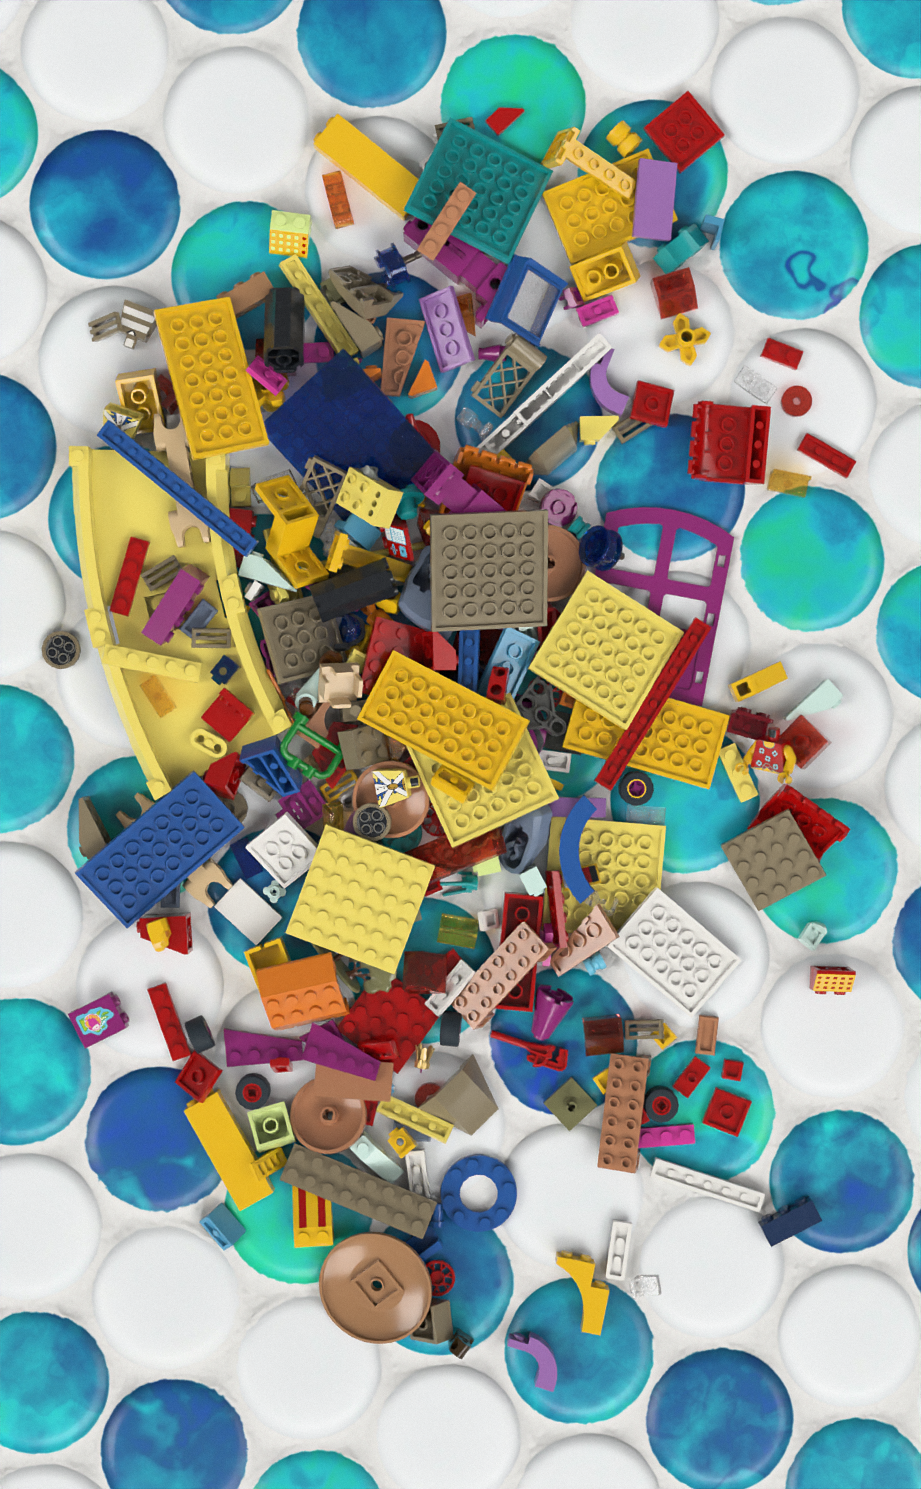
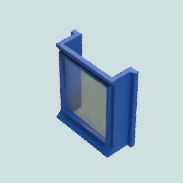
[485,254,569,347]

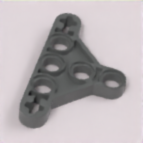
[516,675,566,737]

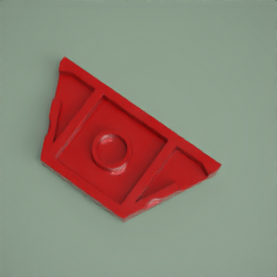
[312,722,358,790]

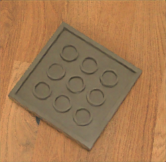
[257,596,347,684]
[721,808,826,911]

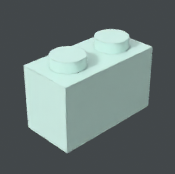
[519,863,547,897]

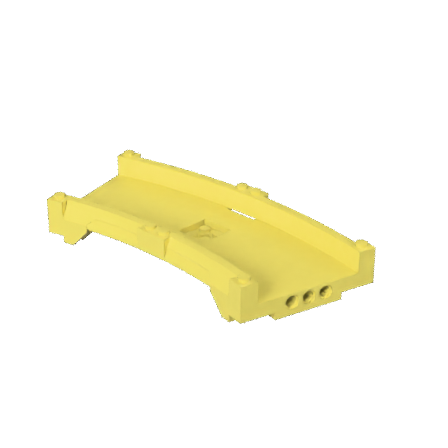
[69,446,293,800]

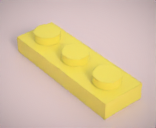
[719,743,758,803]

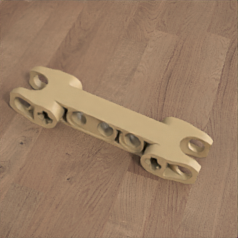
[153,412,211,548]
[116,792,233,908]

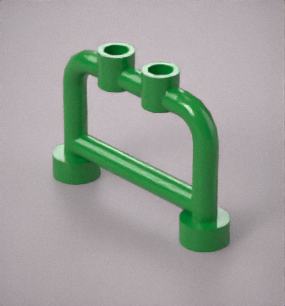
[280,711,343,779]

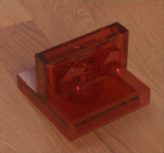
[156,374,178,415]

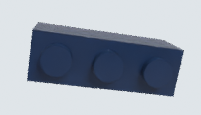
[758,1196,822,1247]

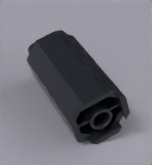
[263,287,305,373]
[309,557,399,623]

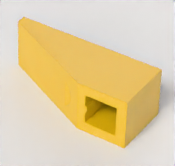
[728,661,788,702]

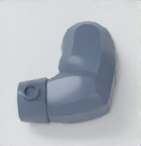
[398,544,453,641]
[497,804,552,874]

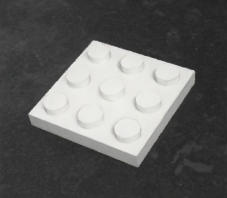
[245,812,318,889]

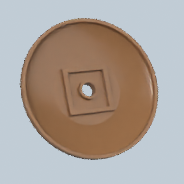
[319,1232,432,1344]

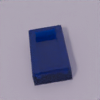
[230,837,264,879]

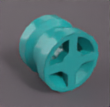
[568,516,591,540]

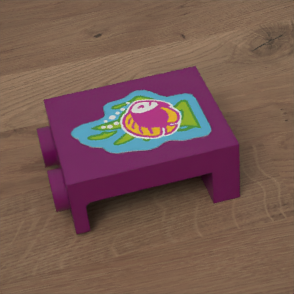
[68,992,130,1049]

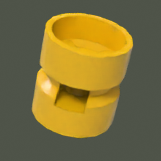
[606,120,642,158]

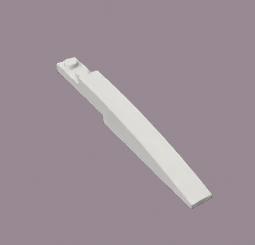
[476,333,612,454]

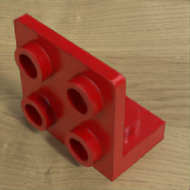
[201,688,255,742]

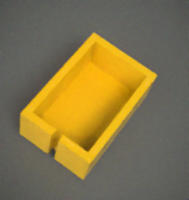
[244,936,291,993]

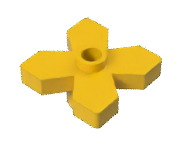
[659,313,711,366]
[252,375,289,412]

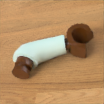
[295,650,343,716]

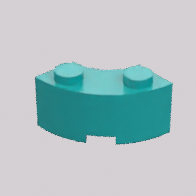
[653,224,709,276]

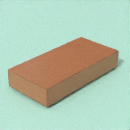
[695,1015,719,1056]

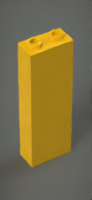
[313,113,419,221]
[184,1089,275,1211]

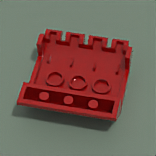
[687,401,771,485]
[747,784,850,862]

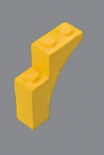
[555,1250,610,1335]

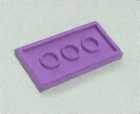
[632,158,677,242]
[419,286,475,373]

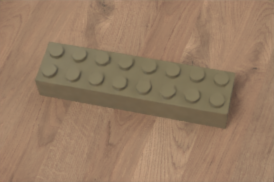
[280,1144,437,1239]

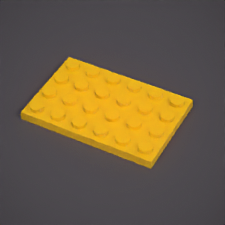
[542,148,678,265]

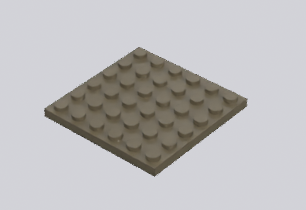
[430,509,548,632]

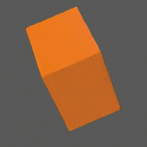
[408,360,437,399]

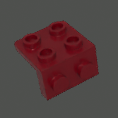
[726,707,774,740]

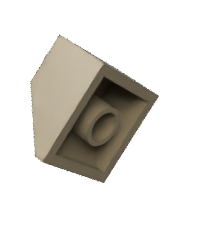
[410,1298,453,1344]

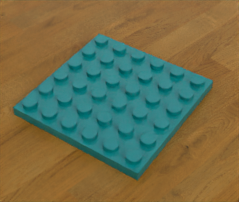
[403,118,553,264]

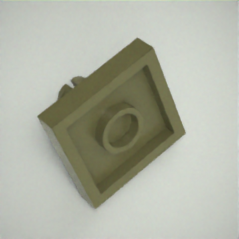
[543,1077,598,1131]

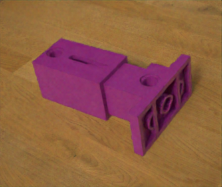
[403,217,529,329]
[411,450,506,513]

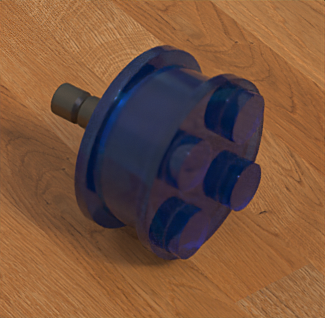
[374,242,423,290]

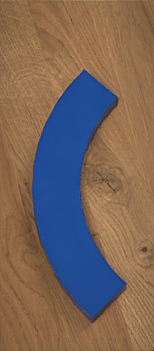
[559,795,597,904]

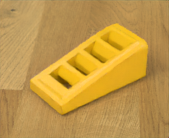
[249,1147,287,1182]

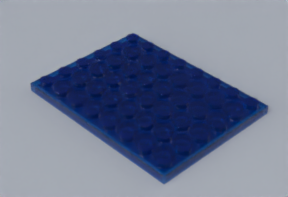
[264,348,435,529]

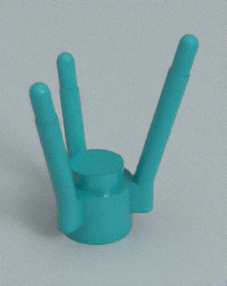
[434,864,478,896]

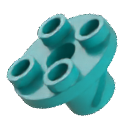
[396,484,425,520]

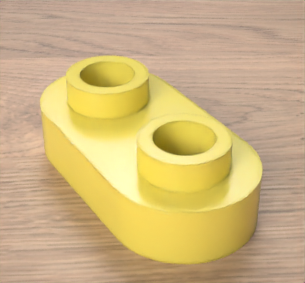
[190,729,228,758]

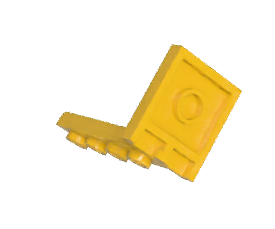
[541,127,637,199]
[324,530,413,583]

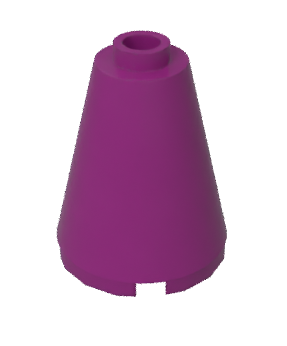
[531,984,574,1041]

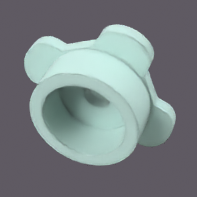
[263,880,286,903]

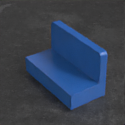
[405,1225,443,1261]

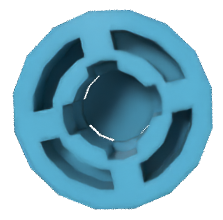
[583,951,607,976]

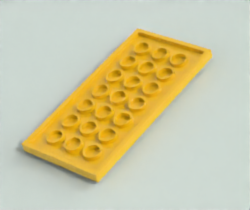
[153,297,269,460]
[357,650,530,791]
[562,698,730,789]

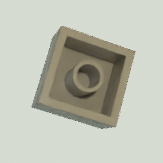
[337,724,390,770]

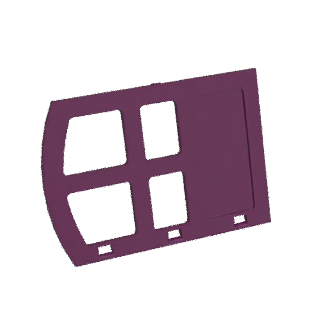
[595,507,734,706]

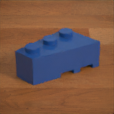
[239,735,303,797]

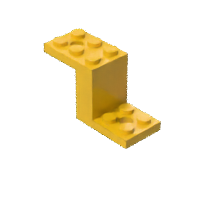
[255,475,329,589]

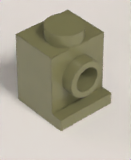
[320,278,346,306]

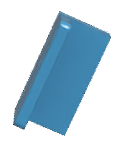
[700,214,725,250]
[334,513,381,551]
[199,1203,246,1251]

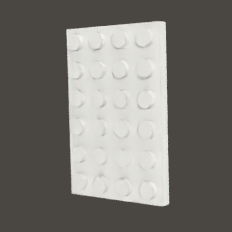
[607,887,741,1018]

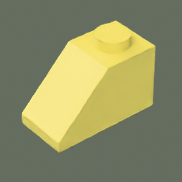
[579,416,619,445]

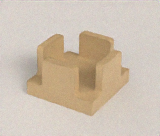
[317,662,363,709]

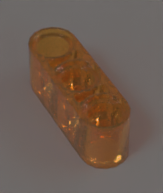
[322,170,354,229]

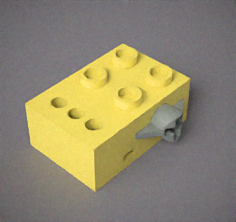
[336,465,404,529]

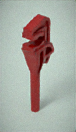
[490,1030,568,1071]

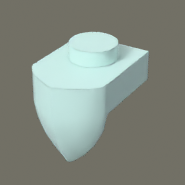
[797,922,827,951]

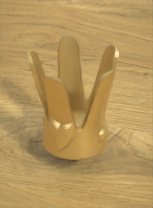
[414,1043,435,1073]

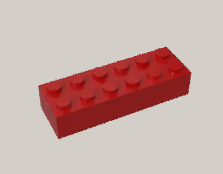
[494,891,544,1012]

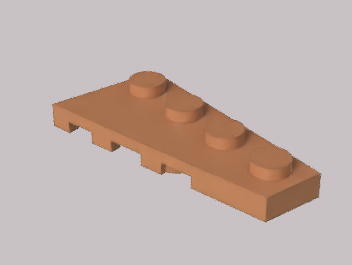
[380,318,425,397]

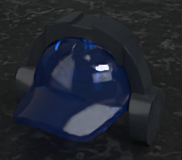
[334,613,366,651]

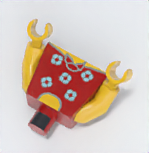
[735,727,796,784]

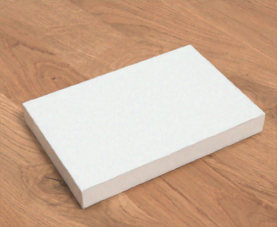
[214,878,282,945]

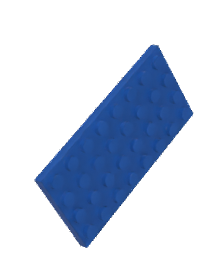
[75,770,245,929]

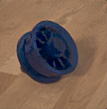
[579,525,625,571]

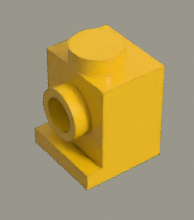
[387,1127,418,1159]

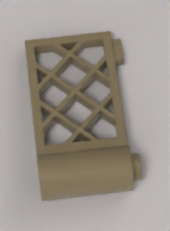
[470,333,547,418]
[299,455,347,539]

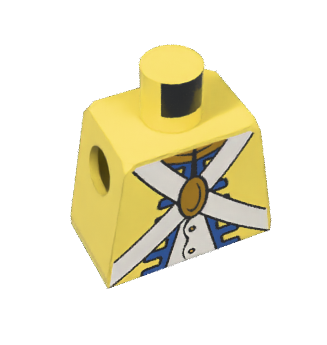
[103,402,145,450]
[372,768,420,808]

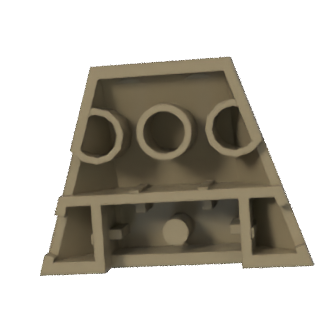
[328,265,404,320]
[525,421,579,476]
[418,1054,498,1136]

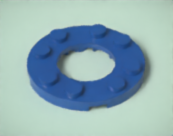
[441,1154,517,1232]

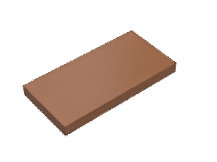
[313,1062,394,1102]

